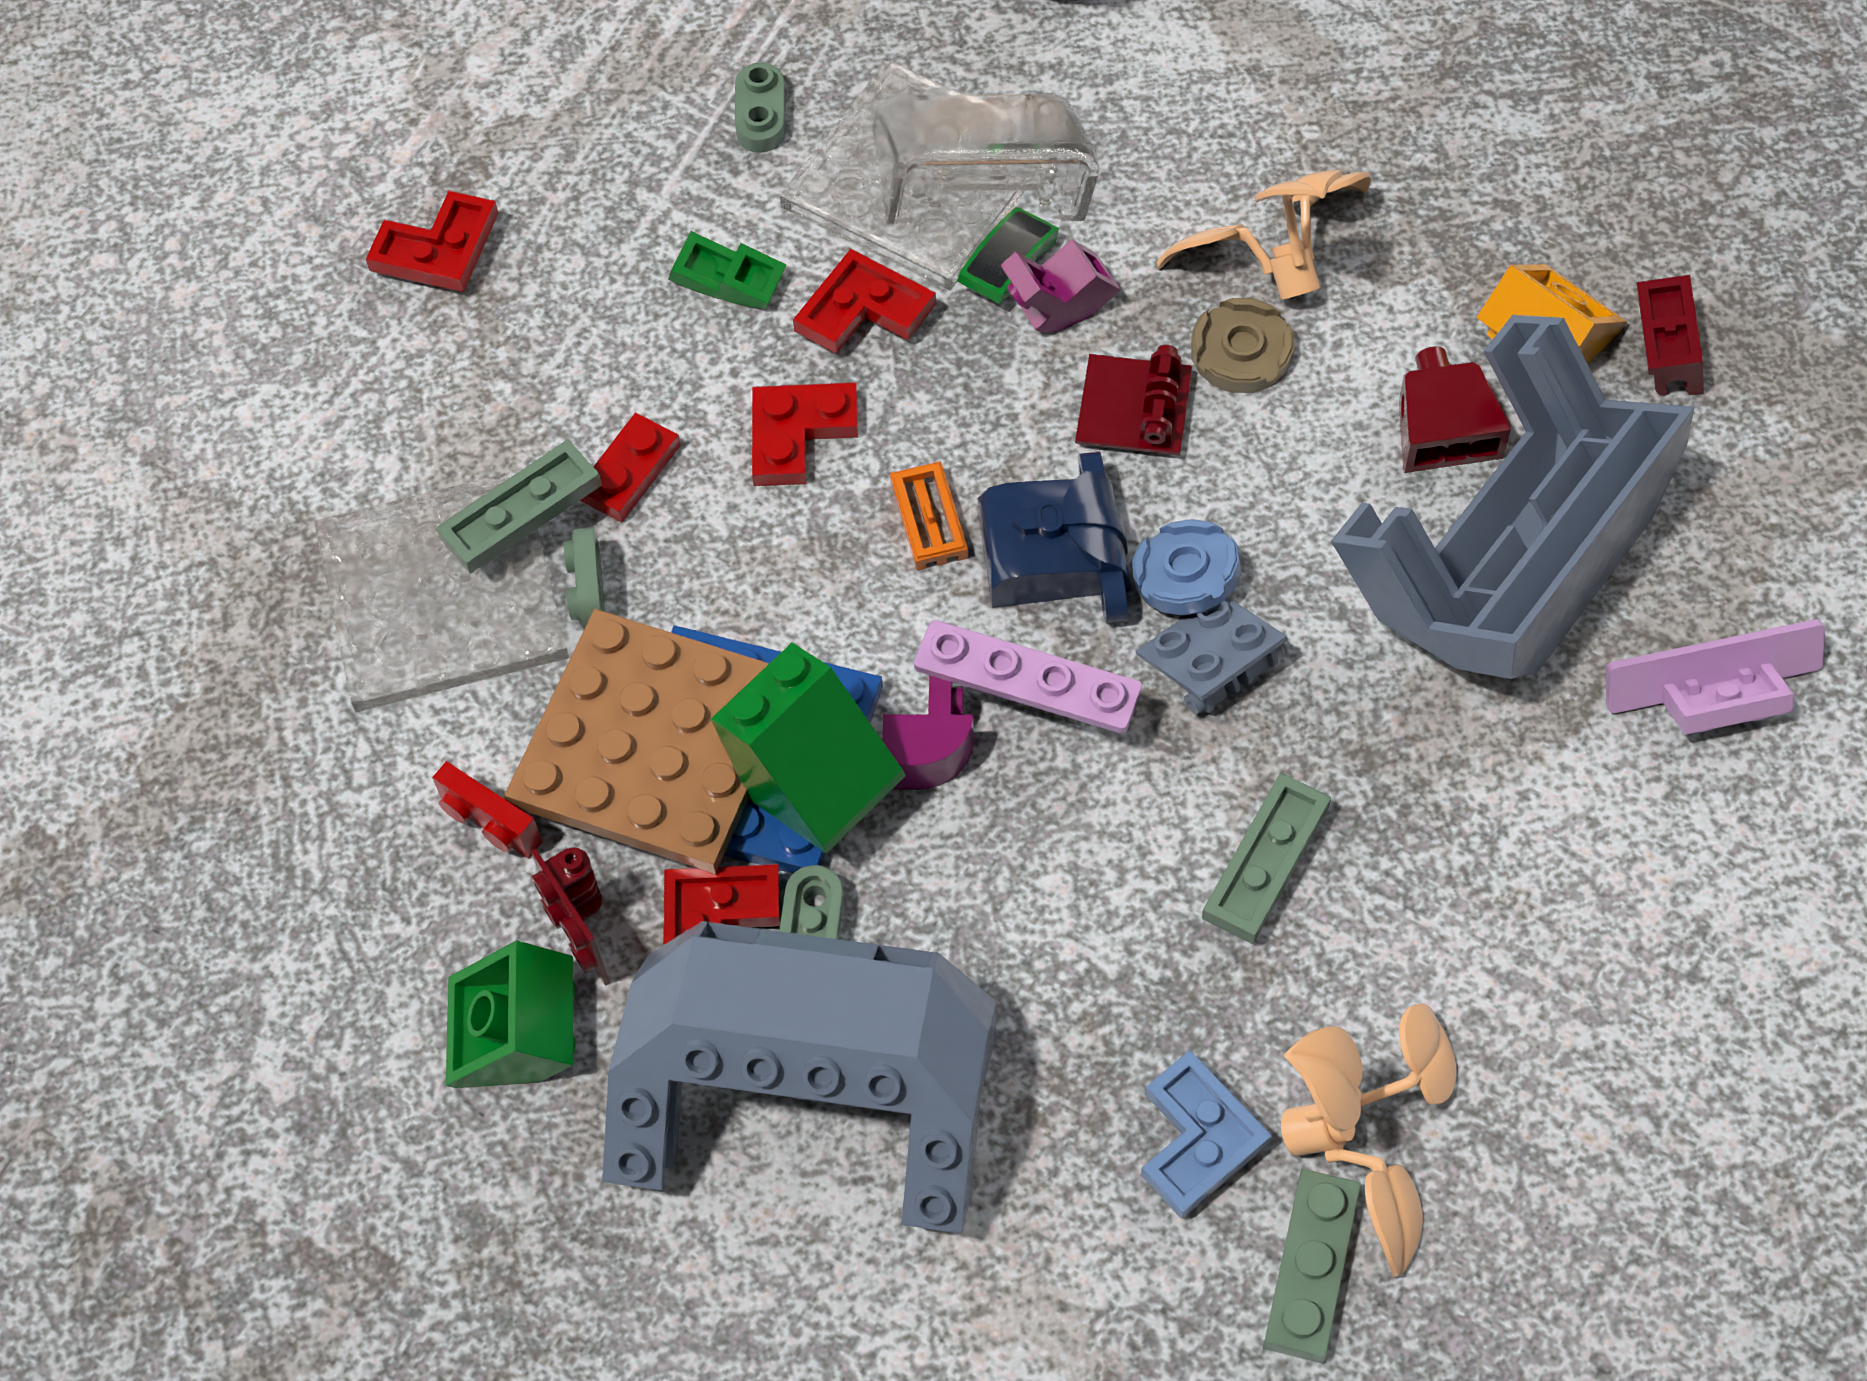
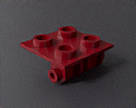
[1075,345,1193,456]
[531,847,610,986]

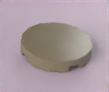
[1191,298,1295,393]

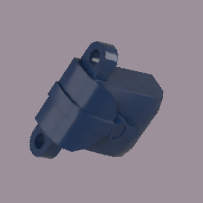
[977,451,1131,623]

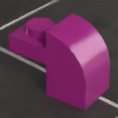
[1001,239,1121,333]
[882,675,974,790]

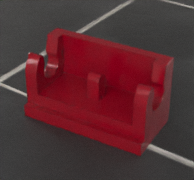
[1636,275,1704,396]

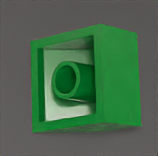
[446,940,576,1088]

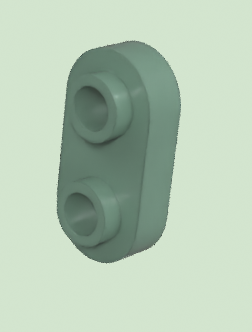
[735,62,786,153]
[563,527,605,630]
[779,865,844,939]

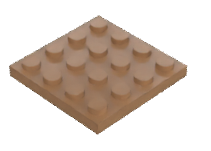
[504,608,769,874]

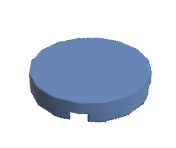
[1132,519,1242,615]

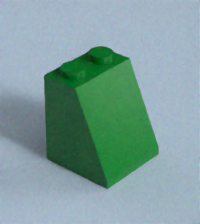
[711,642,905,854]

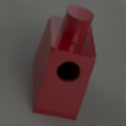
[1399,346,1511,473]

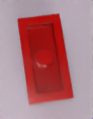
[579,412,681,523]
[432,761,542,859]

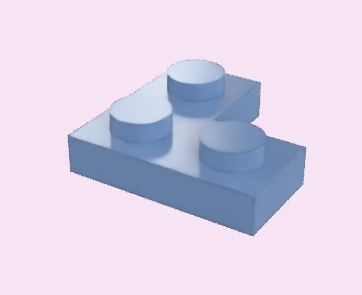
[1141,1050,1272,1220]

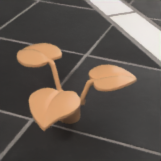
[1157,170,1371,300]
[1281,1003,1456,1277]

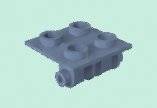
[1136,597,1288,715]

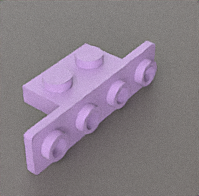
[1606,619,1825,735]
[914,620,1142,734]

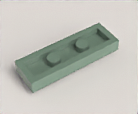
[436,439,602,574]
[1202,772,1331,944]
[1263,1168,1361,1364]

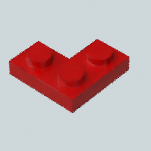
[366,190,499,292]
[793,248,936,354]
[752,382,858,486]
[663,864,781,945]

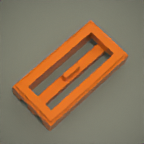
[890,461,968,571]

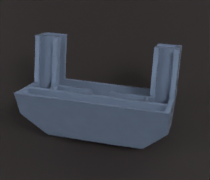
[1331,315,1695,679]
[602,921,997,1234]

